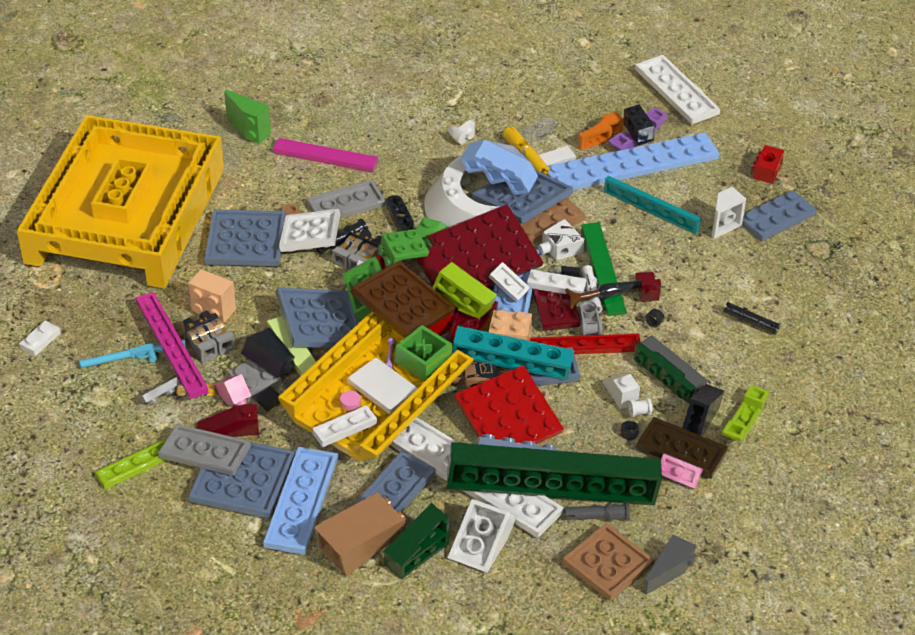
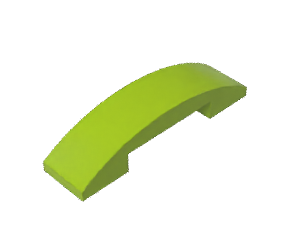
[722,385,770,442]

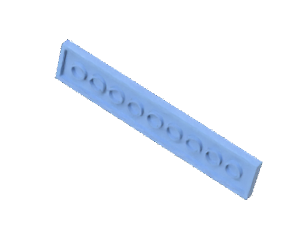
[547,132,720,190]

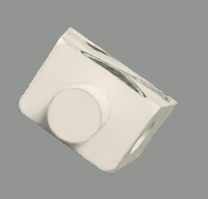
[537,219,584,260]

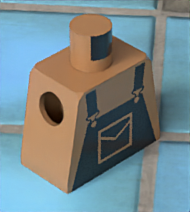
[453,361,498,390]

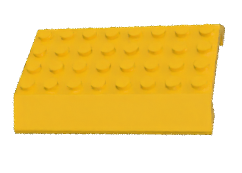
[278,312,473,462]

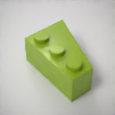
[433,262,497,318]

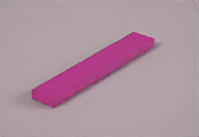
[273,138,378,172]

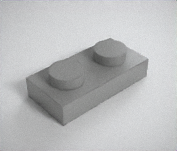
[137,377,180,405]

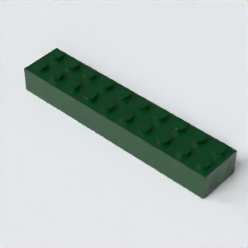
[447,442,662,505]

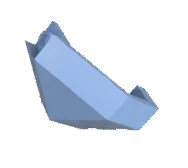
[460,140,538,195]

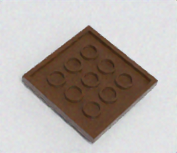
[350,261,456,338]

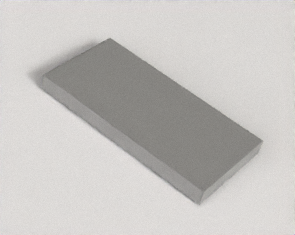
[306,180,386,219]
[158,424,251,476]

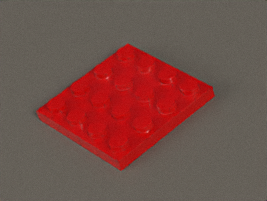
[454,365,564,445]

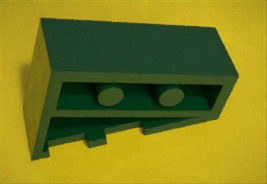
[384,503,449,580]

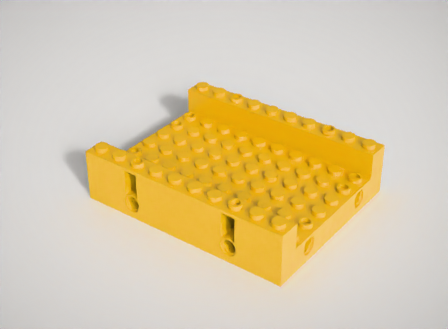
[17,115,224,289]

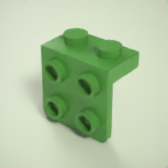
[378,230,429,268]

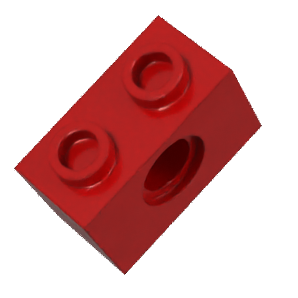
[751,145,785,184]

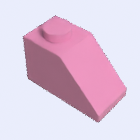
[214,374,251,406]

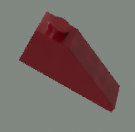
[197,404,259,437]

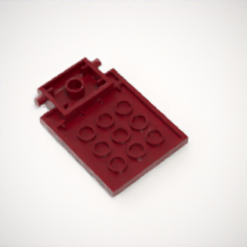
[416,204,544,288]

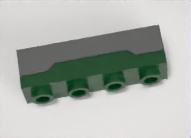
[634,335,707,404]

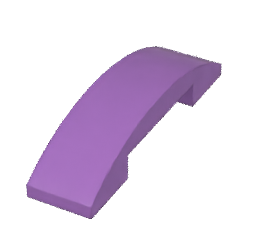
[608,107,668,150]

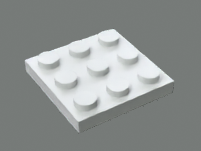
[279,209,340,252]

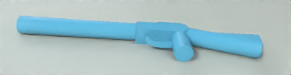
[79,340,186,368]

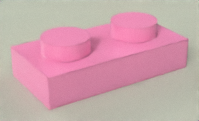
[661,454,703,488]

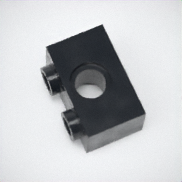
[624,104,654,146]

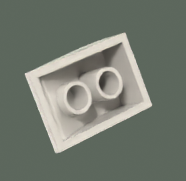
[448,499,516,573]

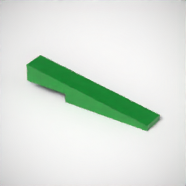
[581,222,626,316]

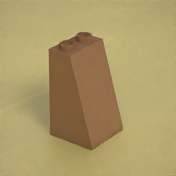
[314,492,406,576]

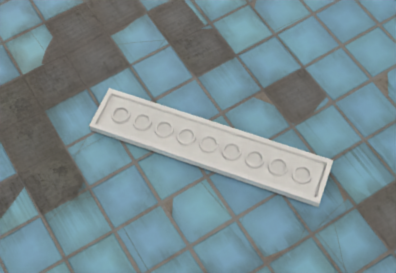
[390,417,564,538]

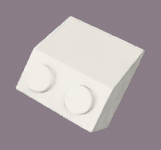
[712,187,746,239]

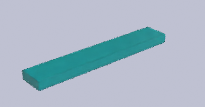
[604,175,701,234]

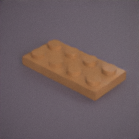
[520,197,585,244]

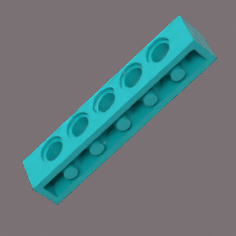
[452,326,574,381]

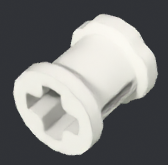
[628,397,653,418]

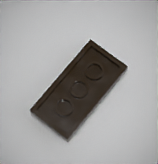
[636,417,728,479]

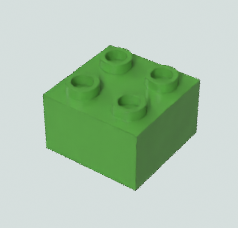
[395,325,452,381]

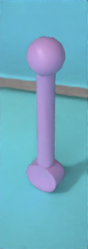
[385,337,395,369]

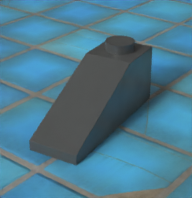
[643,535,697,595]

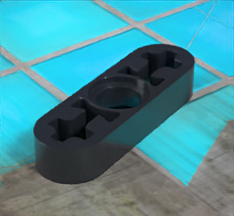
[386,195,414,232]

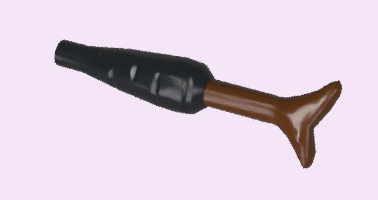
[565,280,641,310]

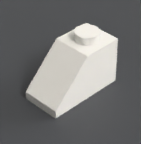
[602,374,640,410]

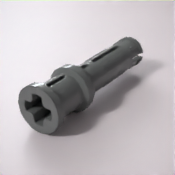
[565,502,630,522]

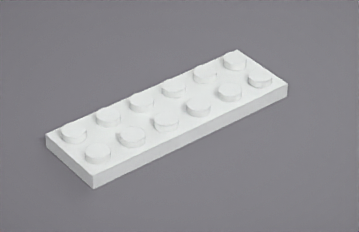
[635,55,720,124]

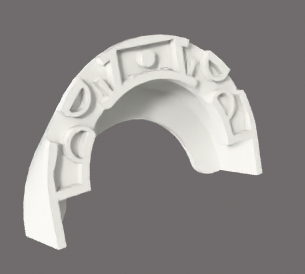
[424,155,499,227]

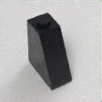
[241,328,295,378]
[682,384,724,436]

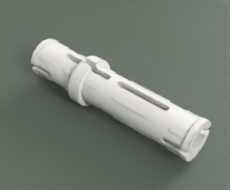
[581,265,603,313]

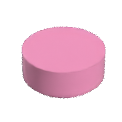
[340,391,361,411]

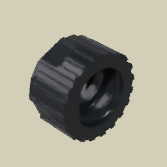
[645,308,664,328]
[620,421,639,440]

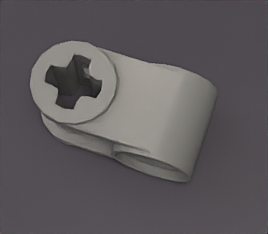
[579,301,602,336]

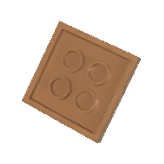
[562,523,655,601]

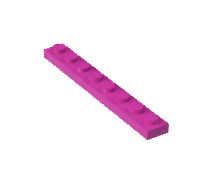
[136,292,209,399]

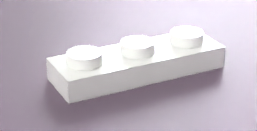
[527,269,586,294]
[312,405,377,447]

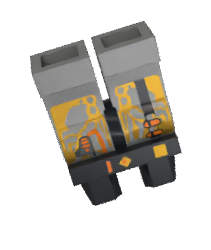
[332,228,382,270]
[183,310,236,363]

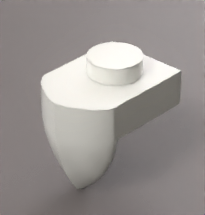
[447,120,475,145]

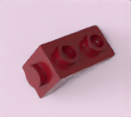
[635,272,661,301]

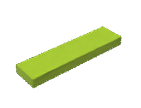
[95,438,167,490]

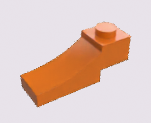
[578,111,624,150]

